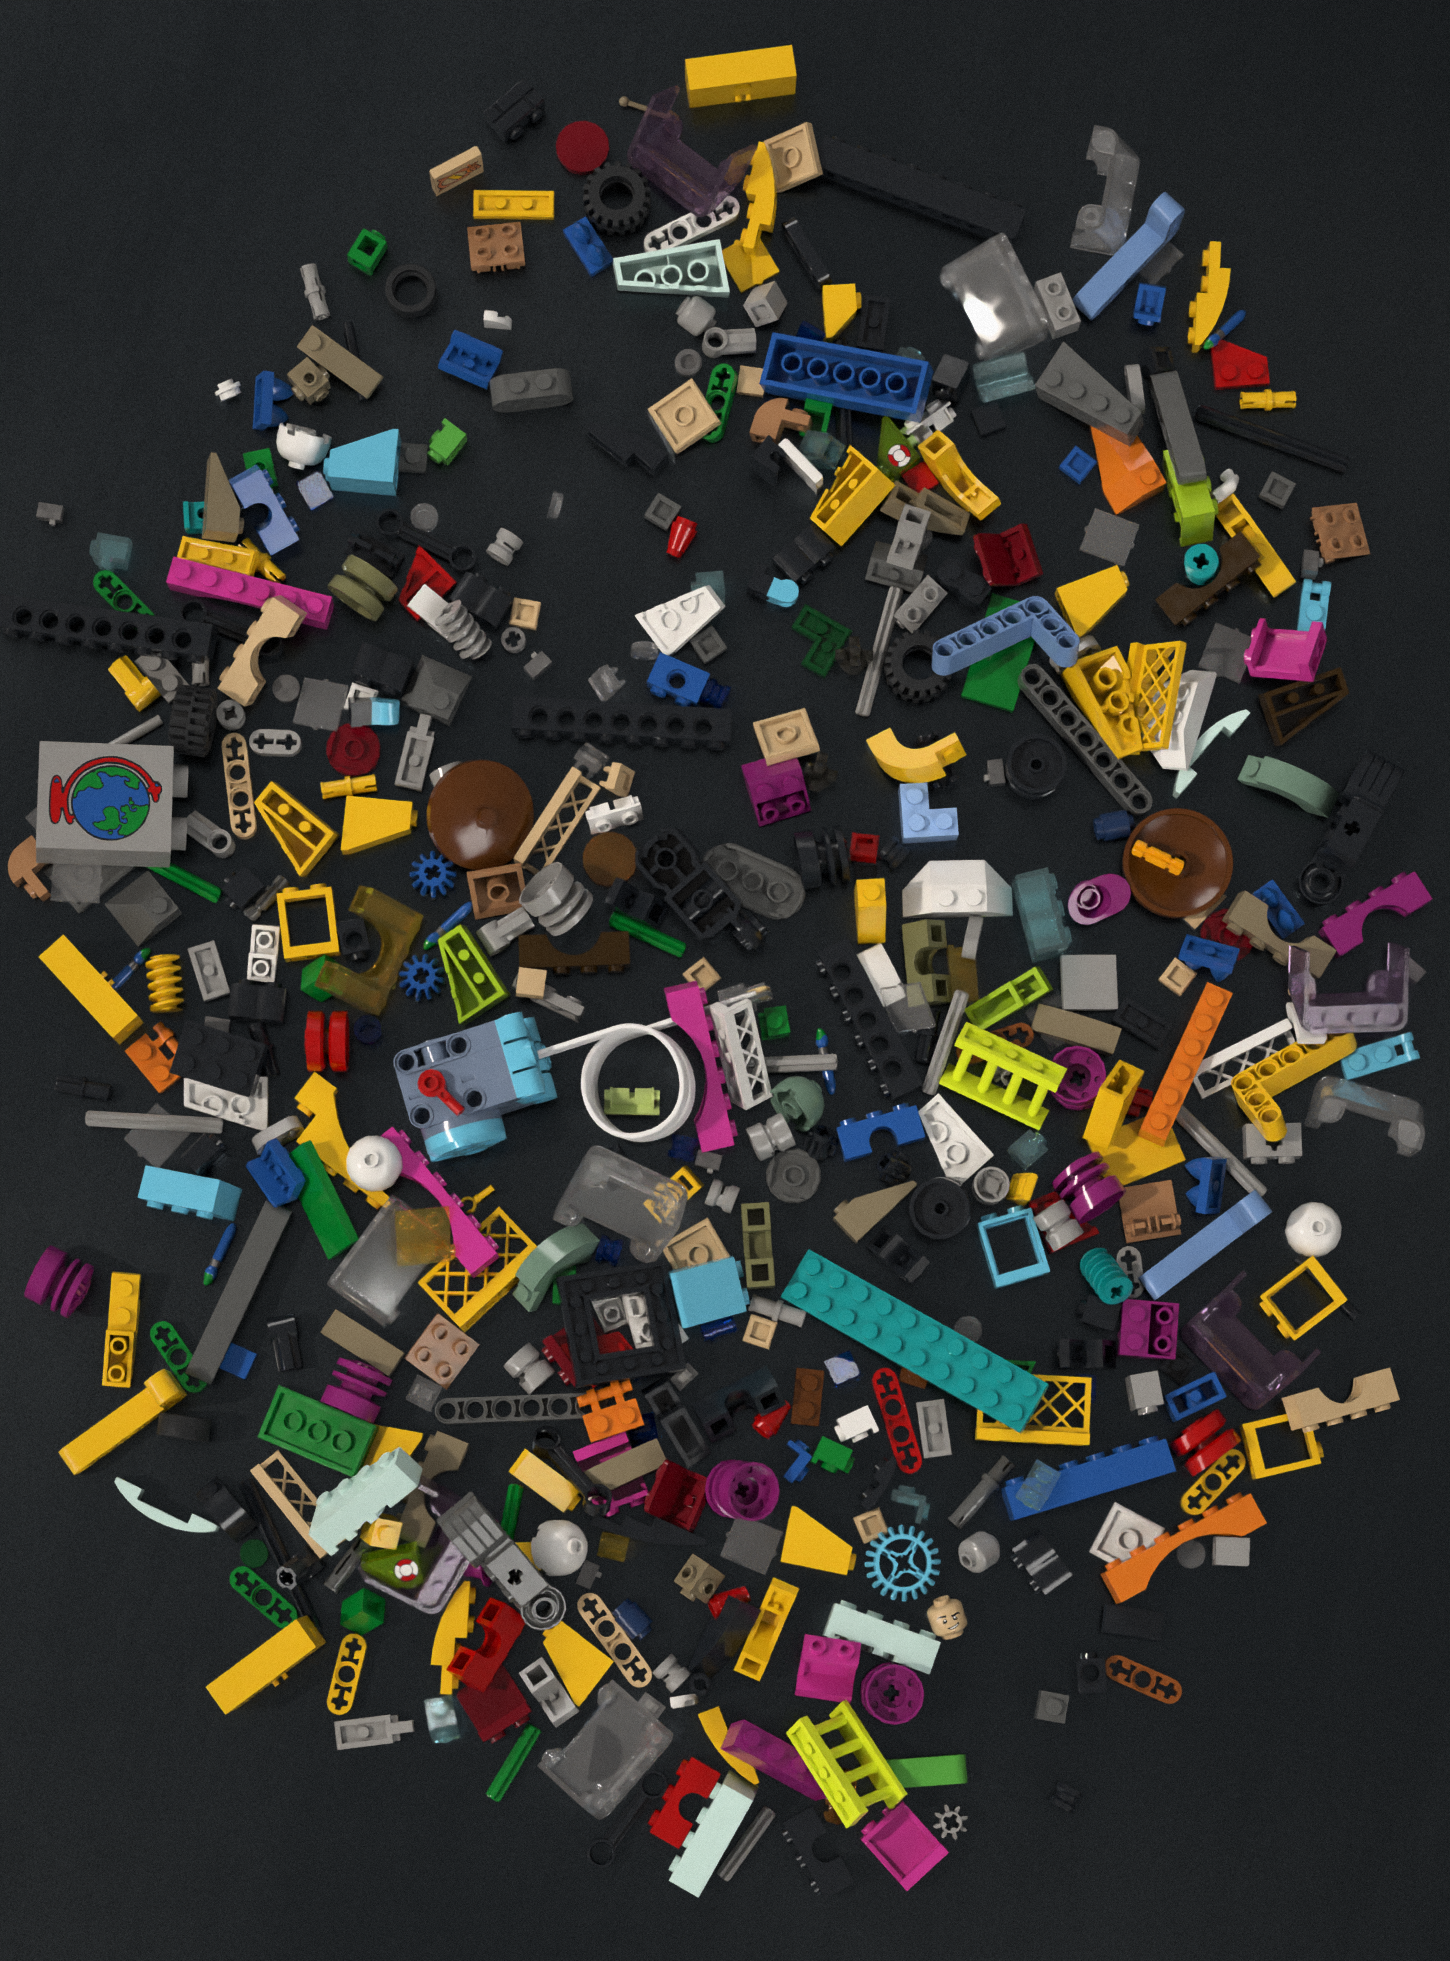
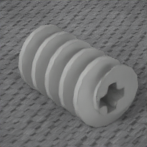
[435,599,492,659]

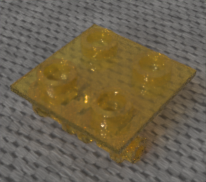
[395,1206,456,1267]

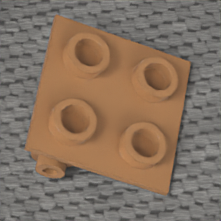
[467,222,525,274]
[1310,503,1370,564]
[1119,1180,1181,1243]
[404,1313,479,1390]

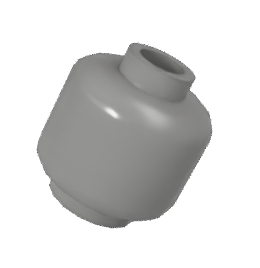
[675,296,717,336]
[958,1531,1000,1573]

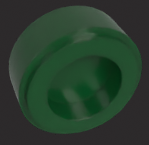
[240,1539,269,1568]

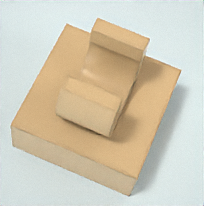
[599,762,635,797]

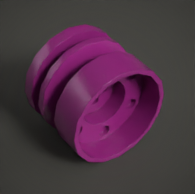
[1051,1046,1107,1111]
[1052,1151,1126,1224]
[24,1245,94,1318]
[320,1357,392,1424]
[705,1459,780,1521]
[860,1662,924,1725]

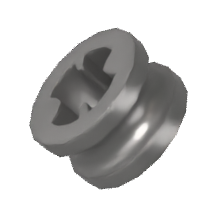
[501,627,527,653]

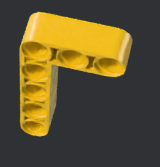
[1231,1019,1357,1142]
[58,1369,187,1476]

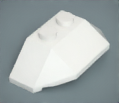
[1140,670,1217,771]
[902,860,1013,918]

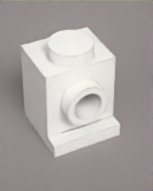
[834,1405,879,1443]

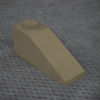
[297,325,384,399]
[202,452,244,542]
[833,1181,917,1244]

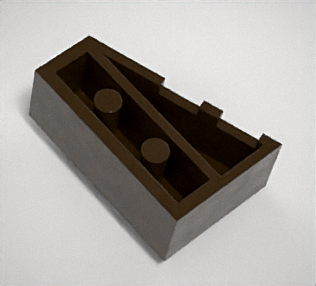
[1258,667,1349,747]

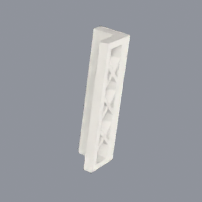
[709,998,773,1110]
[1193,1018,1296,1099]

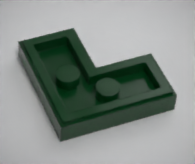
[791,604,852,679]

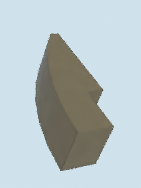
[880,480,970,535]
[1031,1004,1122,1056]
[320,1309,405,1377]
[584,1438,666,1501]

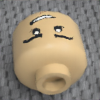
[927,1595,967,1640]

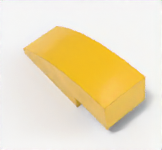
[698,1706,759,1785]

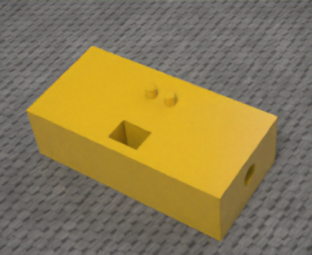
[685,45,797,108]
[39,934,144,1045]
[206,1615,327,1715]

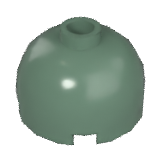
[770,1076,825,1132]

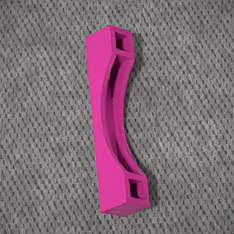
[166,556,334,630]
[664,981,738,1153]
[381,1126,499,1278]

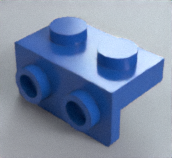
[438,330,503,390]
[246,1138,306,1207]

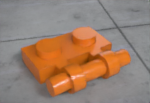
[125,1022,181,1094]
[576,1380,644,1443]

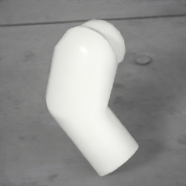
[1210,469,1239,504]

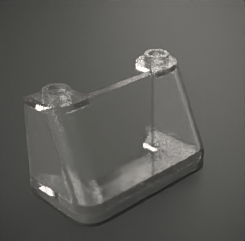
[1070,125,1140,255]
[939,233,1049,366]
[1304,1075,1425,1157]
[553,1146,688,1263]
[327,1194,450,1327]
[537,1679,673,1820]

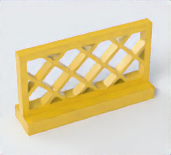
[1127,641,1187,755]
[417,1207,537,1333]
[975,1374,1092,1446]

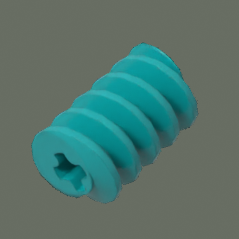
[1184,544,1220,585]
[1080,1248,1133,1304]

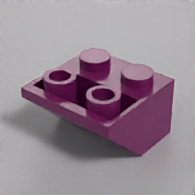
[741,758,811,827]
[1116,1299,1179,1360]

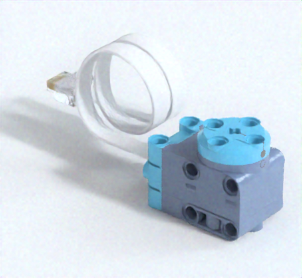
[393,982,774,1162]

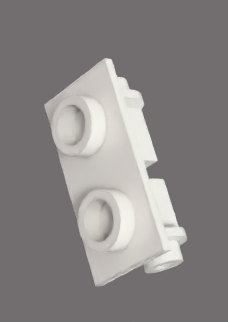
[899,399,956,447]
[585,795,644,835]

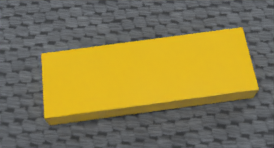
[473,190,554,220]
[177,536,260,577]

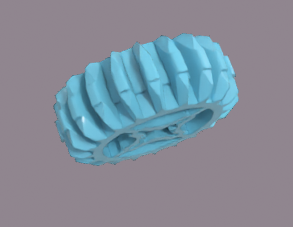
[865,1525,941,1601]

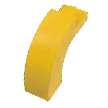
[918,430,1001,521]
[866,728,967,783]
[734,1577,799,1682]

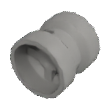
[486,528,523,566]
[705,1178,740,1214]
[652,1653,691,1693]

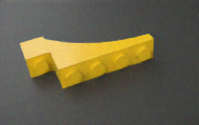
[295,1072,393,1210]

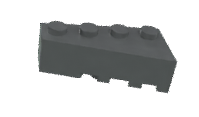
[1035,341,1144,447]

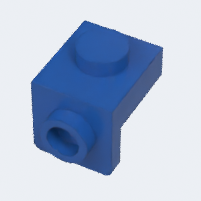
[1133,282,1166,326]
[782,1439,812,1484]

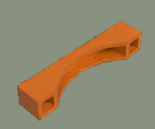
[1138,982,1233,1147]
[1100,1492,1267,1604]

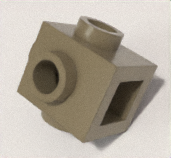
[287,357,331,405]
[674,1553,725,1604]

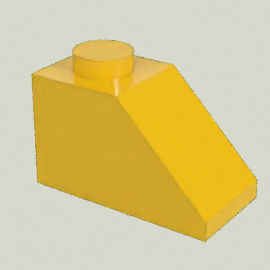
[822,284,862,343]

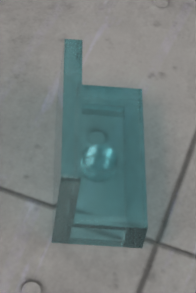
[972,352,1035,403]

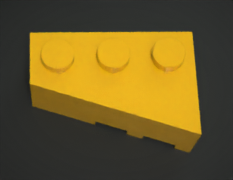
[810,445,896,546]

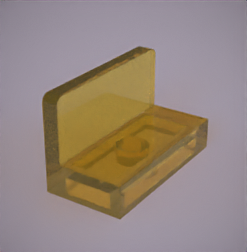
[946,945,979,1003]

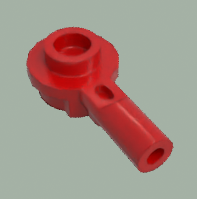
[417,1069,465,1117]

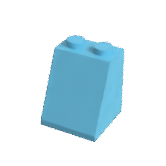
[323,429,401,496]
[668,1256,750,1328]

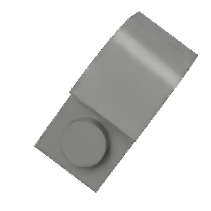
[886,504,931,570]
[519,1657,579,1728]

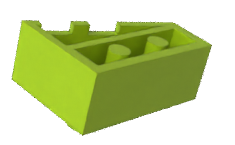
[1162,450,1218,547]
[438,924,511,1025]

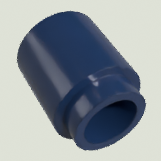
[1093,810,1135,841]
[612,1598,653,1640]

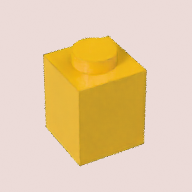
[360,1513,403,1550]

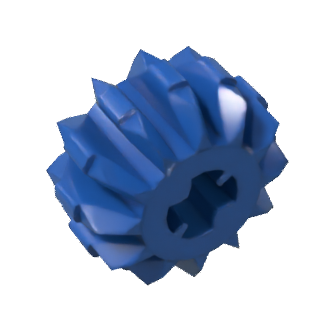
[410,851,457,898]
[399,954,445,1001]

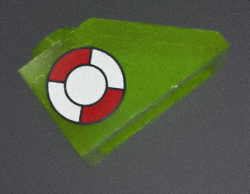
[877,416,920,483]
[361,1541,425,1589]

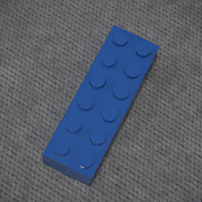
[759,332,934,423]
[1001,1435,1176,1521]

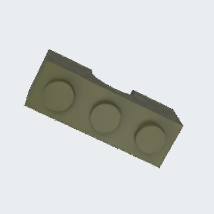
[902,919,952,1007]
[741,1202,775,1290]

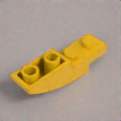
[740,142,777,256]
[1188,241,1231,353]
[1215,493,1296,598]
[102,1272,141,1388]
[431,1581,476,1695]

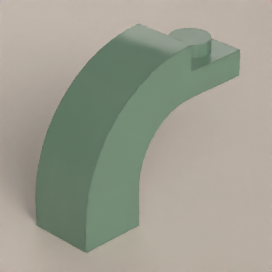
[1238,755,1340,818]
[512,1223,600,1312]

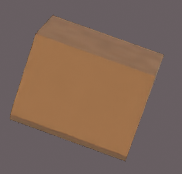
[467,863,527,919]

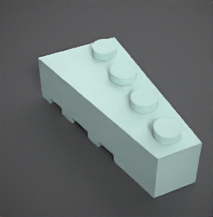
[613,239,730,298]
[308,1447,423,1556]
[822,1600,941,1674]
[668,1770,759,1898]

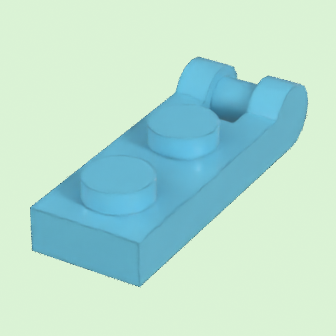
[1297,578,1331,655]
[1339,1032,1420,1081]

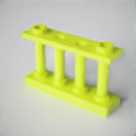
[939,1022,1067,1130]
[786,1700,907,1828]

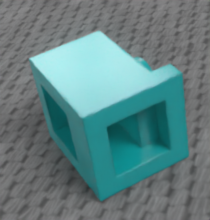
[183,501,204,535]

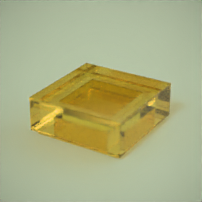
[597,1532,630,1562]

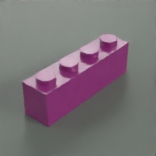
[720,1719,827,1801]

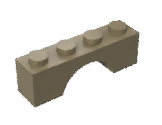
[1222,890,1337,981]
[396,1431,470,1549]

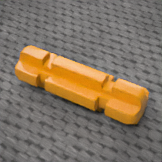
[1131,840,1185,875]

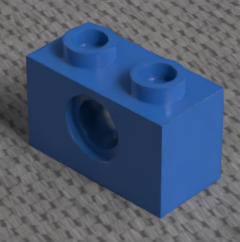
[647,652,710,707]
[1163,1371,1227,1422]

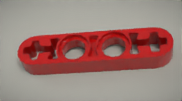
[872,1368,922,1474]

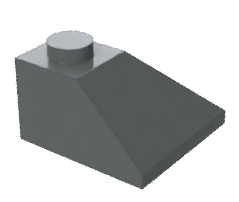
[400,655,472,726]
[105,871,182,947]

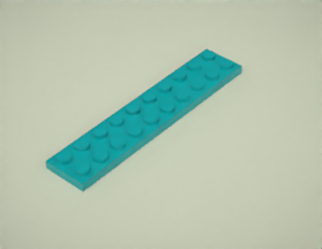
[781,1249,1049,1434]

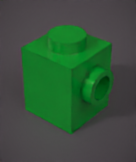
[243,448,278,490]

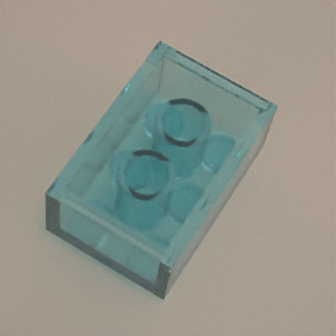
[1011,867,1072,963]

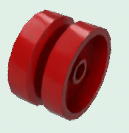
[305,1011,349,1072]
[1169,1408,1241,1477]

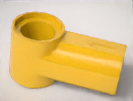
[108,655,161,712]

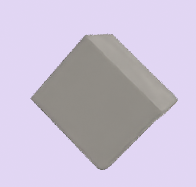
[743,281,787,327]
[1212,1537,1250,1566]

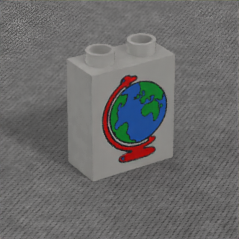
[36,741,188,868]

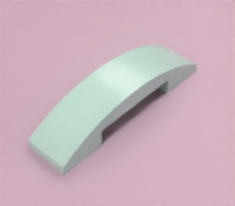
[1173,709,1250,799]
[114,1477,220,1533]

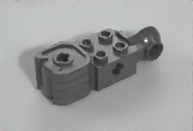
[437,1492,566,1630]

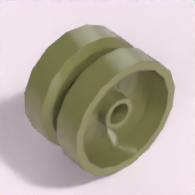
[327,555,398,621]

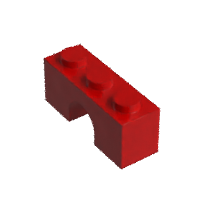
[446,1597,526,1693]
[648,1756,721,1849]

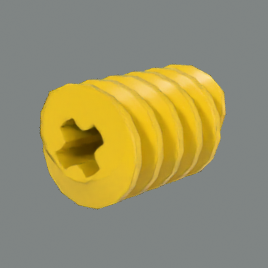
[145,954,184,1014]

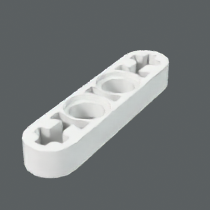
[644,196,740,252]

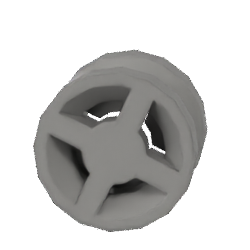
[216,700,246,731]

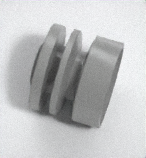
[519,862,593,936]

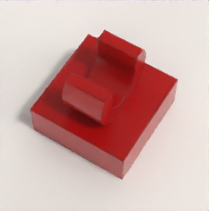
[1127,1087,1153,1117]

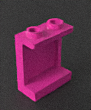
[1244,618,1327,682]
[573,1432,648,1518]
[795,1634,861,1704]
[860,1800,949,1891]

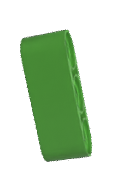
[886,1754,968,1788]

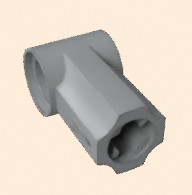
[702,327,756,358]
[187,810,235,859]
[476,906,535,956]

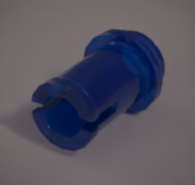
[700,1316,737,1342]

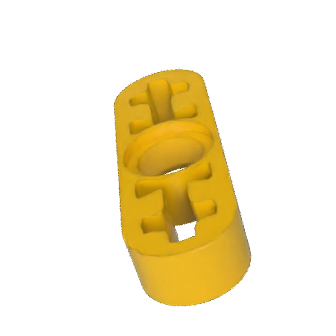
[1181,1449,1246,1515]
[327,1634,367,1715]

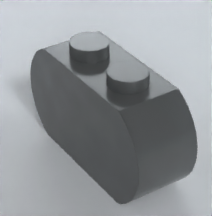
[489,368,573,413]

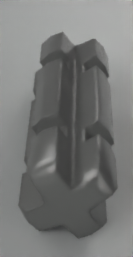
[244,875,290,921]

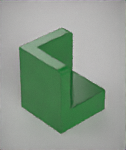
[799,398,833,442]
[301,954,345,1002]
[340,1588,385,1635]

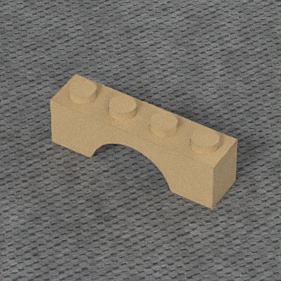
[218,595,307,707]
[1282,1368,1400,1433]

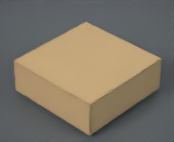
[736,365,764,398]
[509,597,541,630]
[683,957,721,992]
[1158,957,1197,996]
[516,967,547,1000]
[742,1314,777,1350]
[853,1507,889,1544]

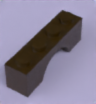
[1155,531,1265,626]
[518,931,630,975]

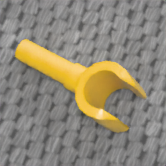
[461,1184,495,1214]

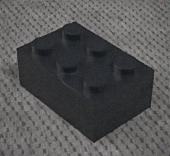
[169,1020,270,1098]

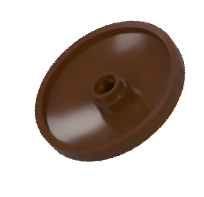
[427,760,534,870]
[1122,808,1233,918]

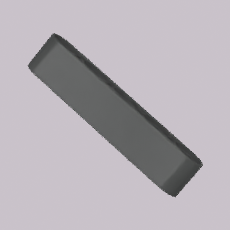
[1149,370,1207,485]

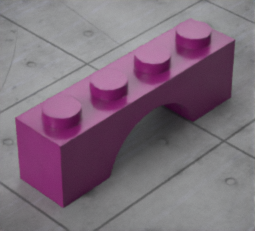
[1319,871,1432,959]

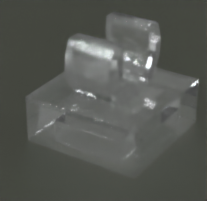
[588,664,626,701]
[574,743,610,779]
[405,1374,443,1412]

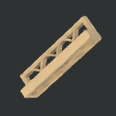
[513,766,601,875]
[250,1450,346,1559]

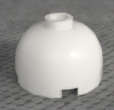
[276,423,332,470]
[346,1136,402,1192]
[1285,1202,1342,1258]
[531,1520,588,1576]

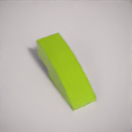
[964,966,1054,1030]

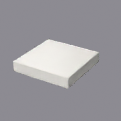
[778,439,824,494]
[1089,1502,1165,1563]

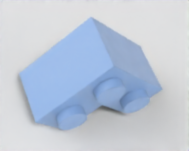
[898,782,959,844]

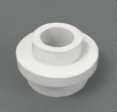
[215,379,241,401]

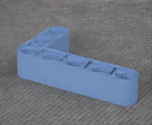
[1072,192,1185,321]
[932,596,1079,676]
[1138,1189,1273,1300]

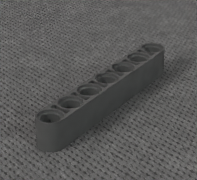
[1017,664,1153,817]
[185,1199,293,1385]
[435,1393,627,1425]

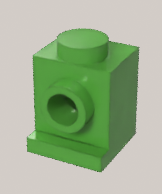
[427,418,467,466]

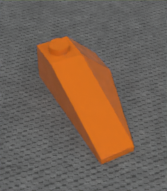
[1090,426,1167,515]

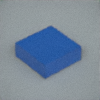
[1059,446,1097,484]
[220,1343,257,1380]

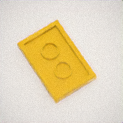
[1087,1117,1186,1186]

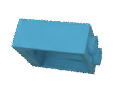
[976,1205,1050,1289]

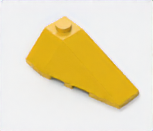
[1061,646,1143,759]

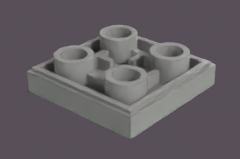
[1060,955,1118,1011]

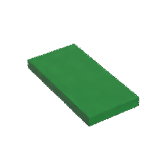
[961,593,1035,713]
[289,1140,359,1260]
[257,1385,379,1477]

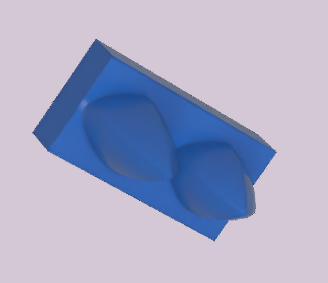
[563,216,613,277]
[253,371,294,431]
[1252,879,1305,940]
[1179,934,1240,983]
[1185,1156,1227,1214]

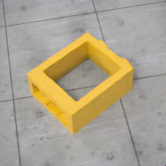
[277,884,341,963]
[1259,1255,1348,1341]
[1239,1414,1324,1480]

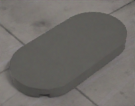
[701,843,805,920]

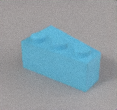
[138,1165,242,1221]

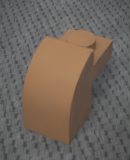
[749,398,813,445]
[8,835,52,902]

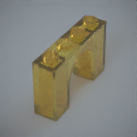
[314,885,423,1016]

